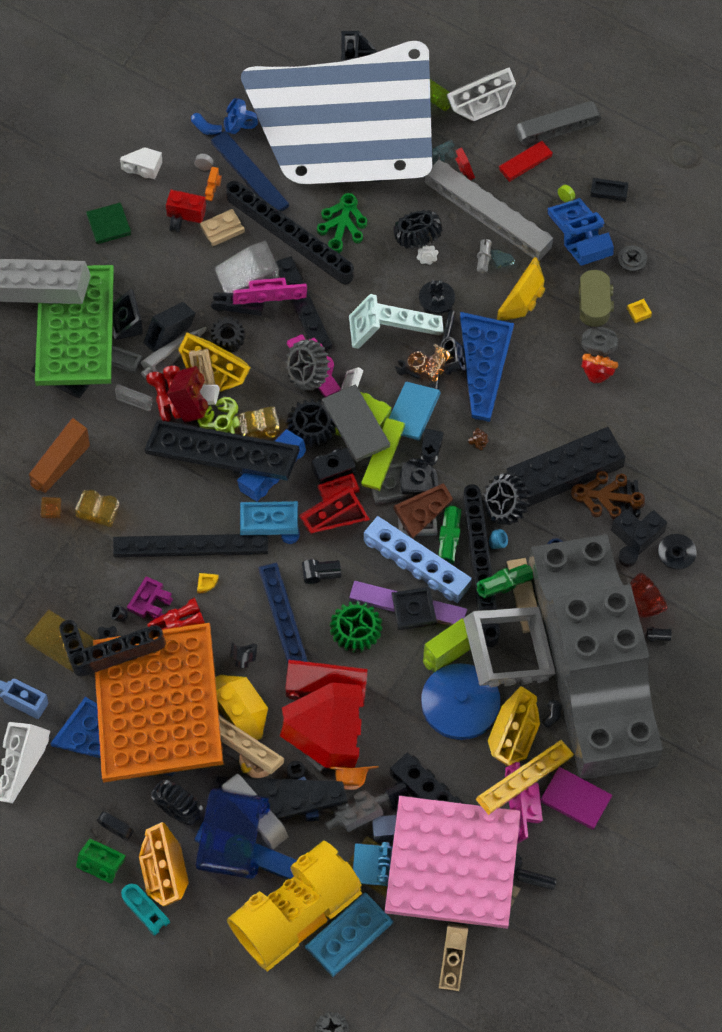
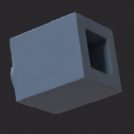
[372,815,397,843]

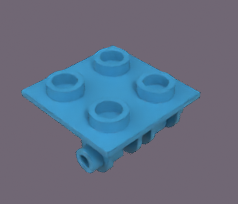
[353,842,393,886]

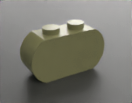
[579,270,614,327]

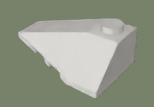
[0,722,50,803]

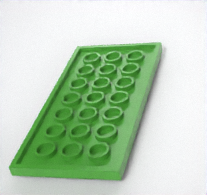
[35,265,114,386]

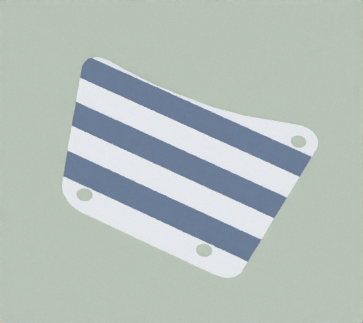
[241,41,432,184]

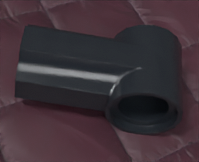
[302,559,341,584]

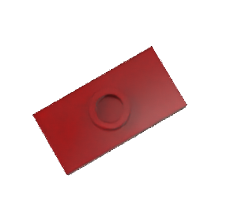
[317,473,360,500]

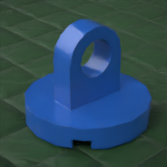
[224,98,258,134]

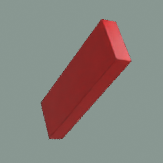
[499,141,553,182]

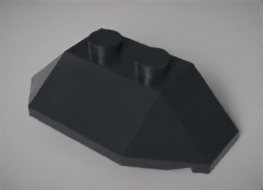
[341,31,377,62]

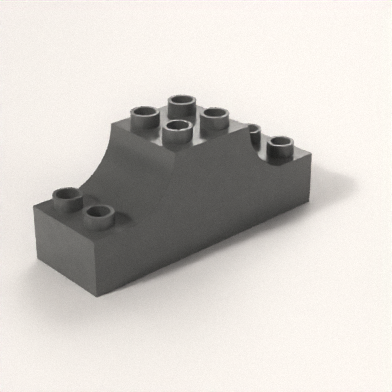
[528,534,663,780]

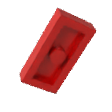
[455,148,475,180]

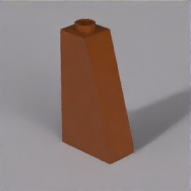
[29,418,90,493]

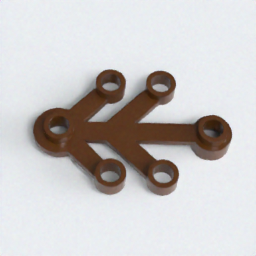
[571,471,645,519]

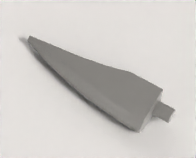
[140,327,207,378]

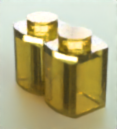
[238,407,280,438]
[75,490,120,527]

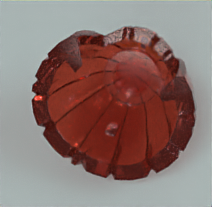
[630,573,668,617]

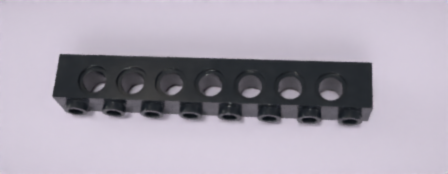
[390,752,523,875]

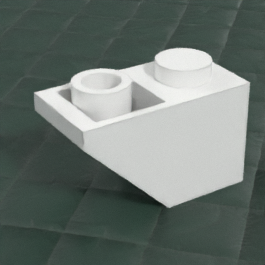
[120,148,162,180]

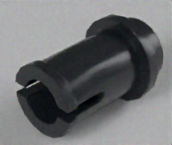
[646,626,672,642]

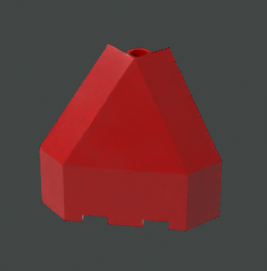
[280,683,363,769]

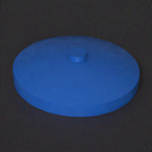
[421,664,500,740]

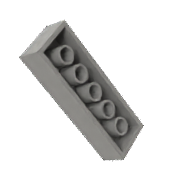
[0,259,91,304]

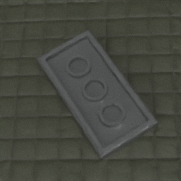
[322,384,390,462]

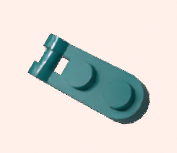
[121,884,170,936]

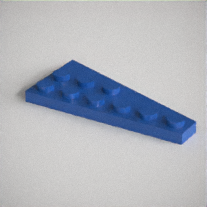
[460,312,514,422]
[51,697,175,776]

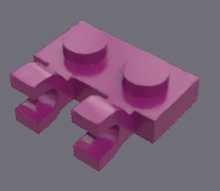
[127,576,173,619]

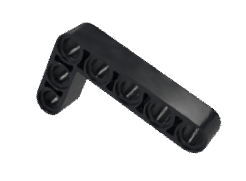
[59,620,166,677]

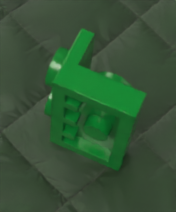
[76,839,126,884]

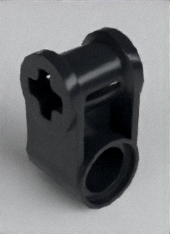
[441,337,466,375]
[421,428,444,466]

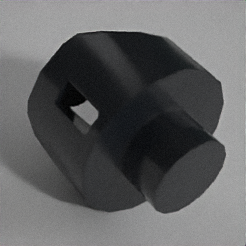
[230,641,258,668]

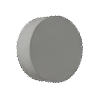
[194,154,213,171]

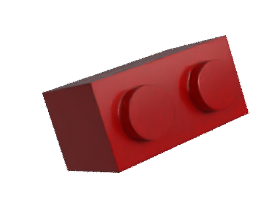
[166,190,206,223]

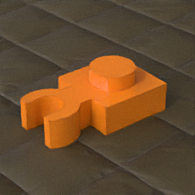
[205,167,222,201]

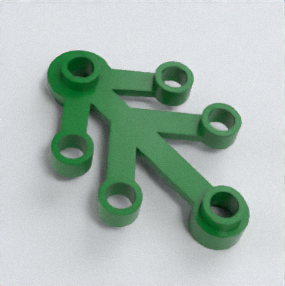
[317,193,367,253]

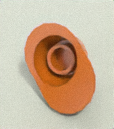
[330,766,379,790]

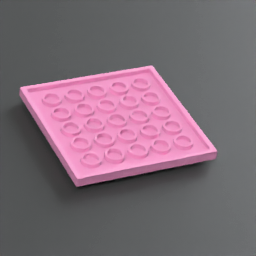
[385,796,520,929]

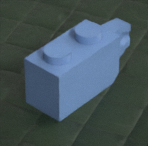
[0,679,49,720]

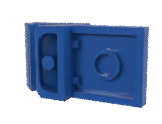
[548,198,614,265]

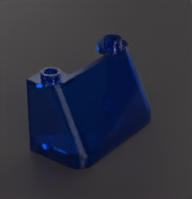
[196,788,270,879]

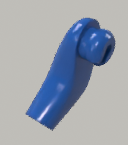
[191,113,222,135]

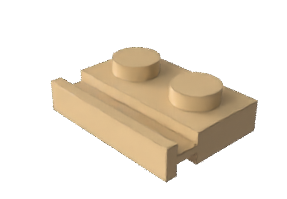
[200,209,245,247]

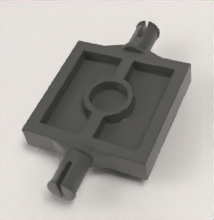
[325,789,389,832]

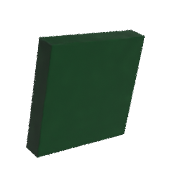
[86,202,131,245]

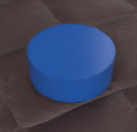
[281,528,300,544]

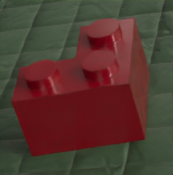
[167,366,209,422]

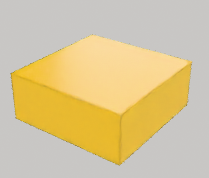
[627,299,652,323]

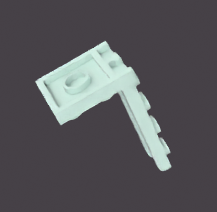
[349,294,444,349]

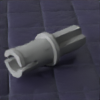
[477,239,492,274]

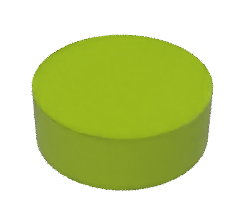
[558,185,575,203]

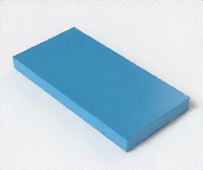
[305,892,393,977]

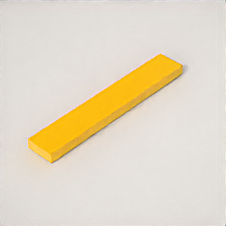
[476,740,574,815]

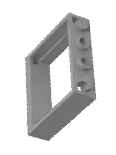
[463,607,556,688]

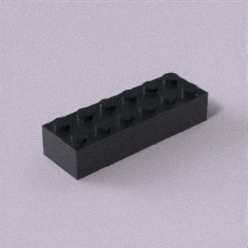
[506,427,626,508]

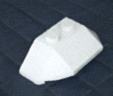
[447,67,516,121]

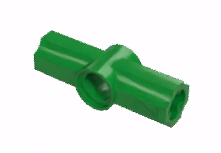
[438,506,461,564]
[477,564,533,598]

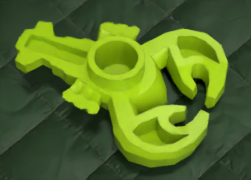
[198,397,240,434]

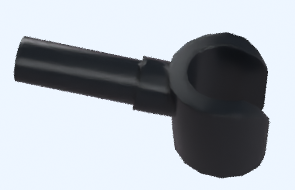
[395,360,421,379]

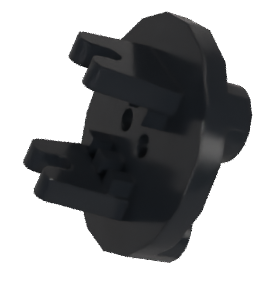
[419,280,455,314]

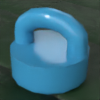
[489,529,508,549]

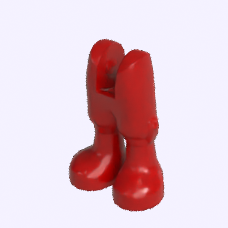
[146,366,181,422]
[147,597,205,630]

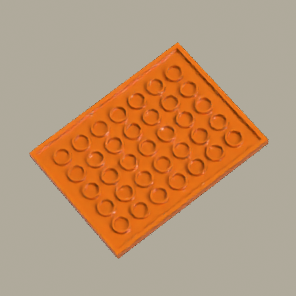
[93,623,224,783]

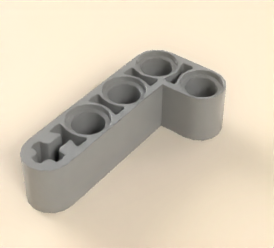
[222,773,289,850]

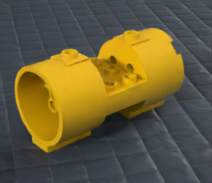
[227,841,362,972]

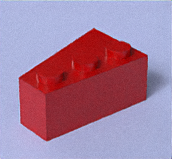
[299,486,370,533]

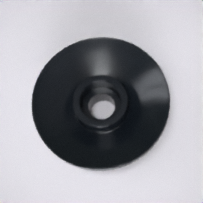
[658,534,697,570]

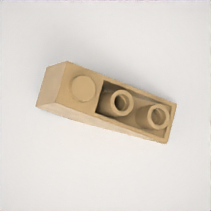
[439,923,468,991]

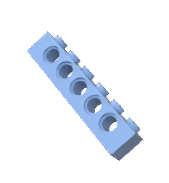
[364,516,472,603]

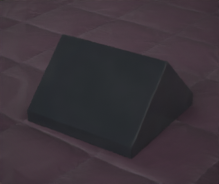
[113,289,143,340]

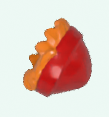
[581,354,618,383]

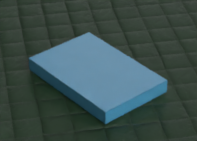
[389,382,441,441]
[240,501,298,535]

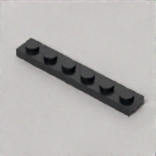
[275,256,332,350]

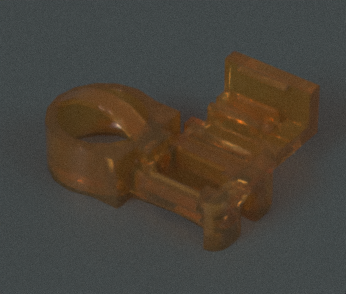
[407,344,451,382]

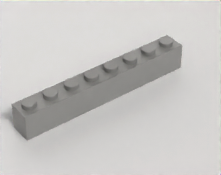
[425,160,553,261]

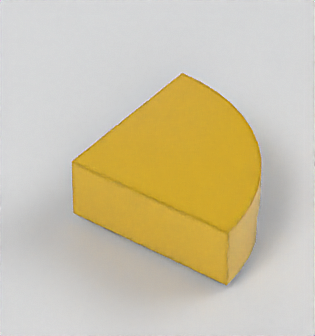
[197,573,219,593]

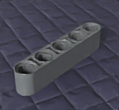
[515,101,602,145]

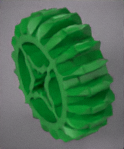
[330,601,382,653]

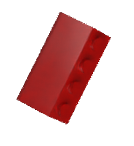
[285,660,368,706]

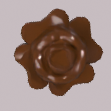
[468,428,489,451]

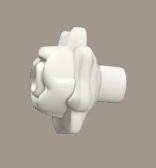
[417,245,438,265]

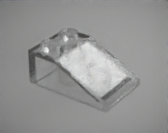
[215,241,279,293]

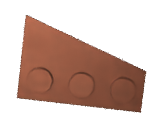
[393,483,453,539]

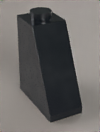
[143,302,196,352]

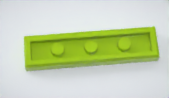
[361,418,405,491]

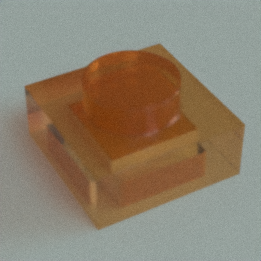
[41,497,62,518]

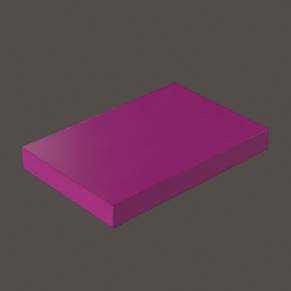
[540,767,612,830]

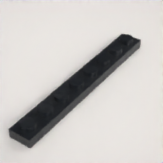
[113,534,268,557]

